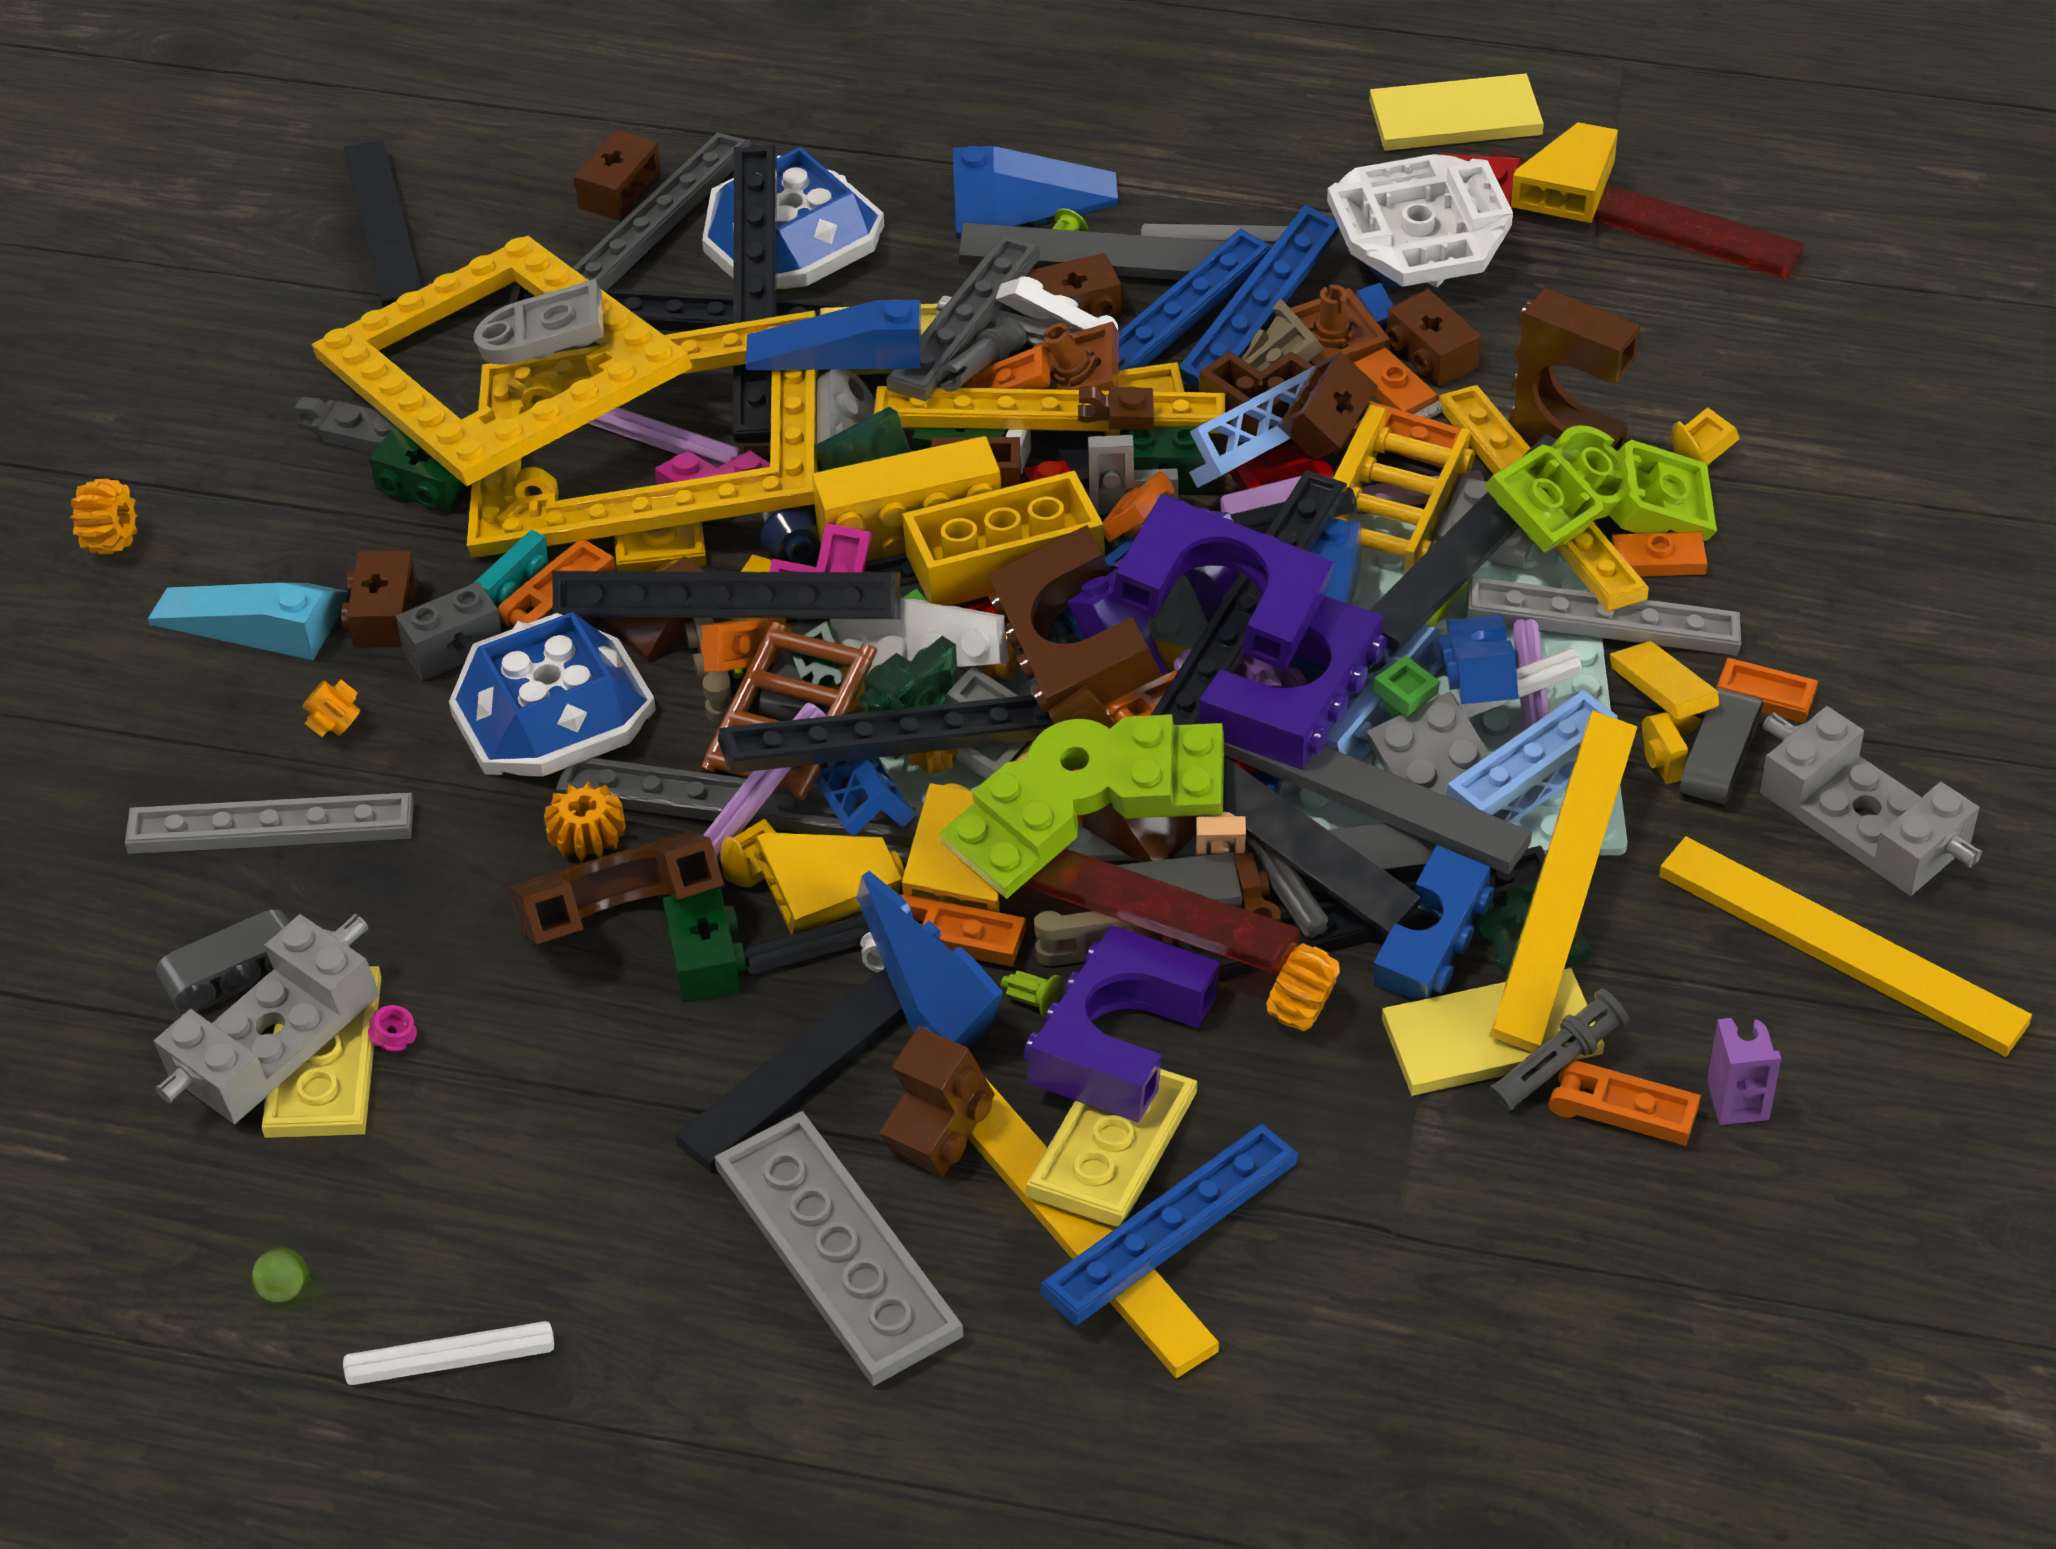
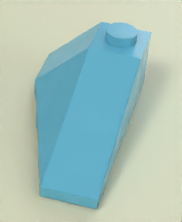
[148,583,350,660]

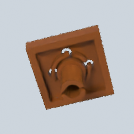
[1275,285,1390,366]
[1033,321,1119,391]

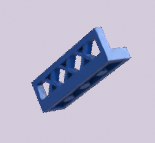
[815,706,917,836]

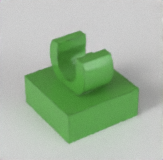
[1372,655,1441,718]

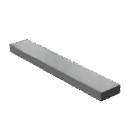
[1466,576,1741,656]
[125,792,414,854]

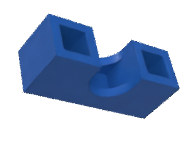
[1439,614,1519,705]
[1373,845,1495,1002]

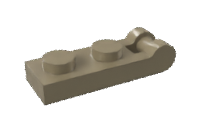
[684,618,732,723]
[1034,901,1173,966]

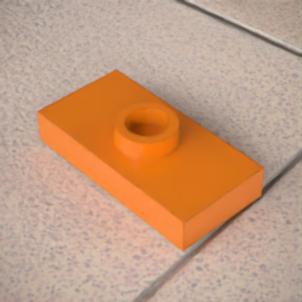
[1354,347,1438,414]
[1611,532,1708,577]

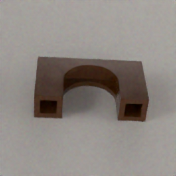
[1509,287,1640,451]
[988,525,1162,714]
[508,830,724,944]

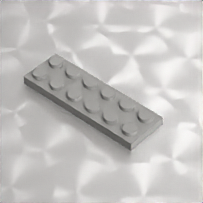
[714,1111,964,1386]

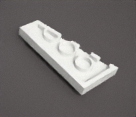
[830,598,1009,674]

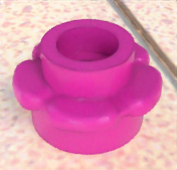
[368,1005,417,1052]

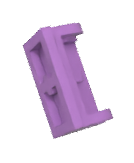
[1707,1018,1781,1125]

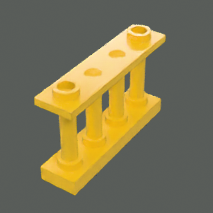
[1332,404,1475,575]

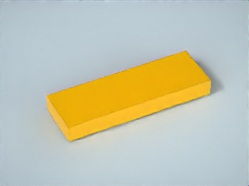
[1610,641,1719,720]

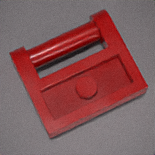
[1229,441,1335,491]

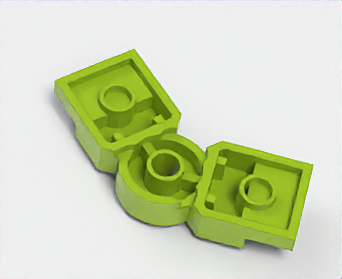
[1483,425,1717,553]
[939,714,1224,899]

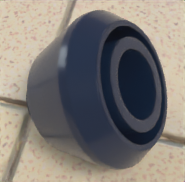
[760,506,819,563]

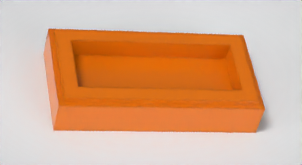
[1716,658,1818,723]

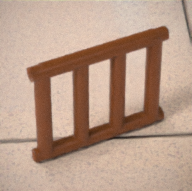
[700,621,877,800]

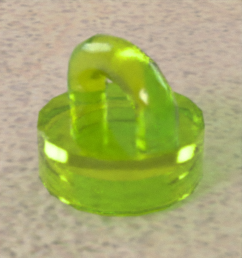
[252,1247,309,1302]

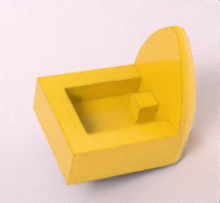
[1670,407,1740,465]
[1642,712,1701,785]
[720,818,776,887]

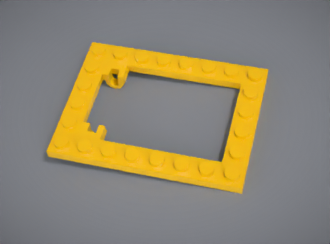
[311,235,693,486]
[467,311,818,558]

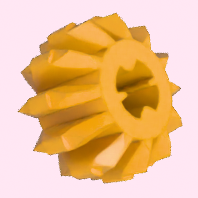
[70,478,138,554]
[544,781,626,862]
[1266,943,1340,1031]

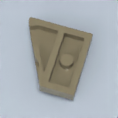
[1240,299,1324,372]

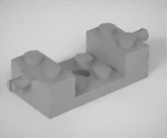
[1760,706,1982,896]
[153,914,380,1125]

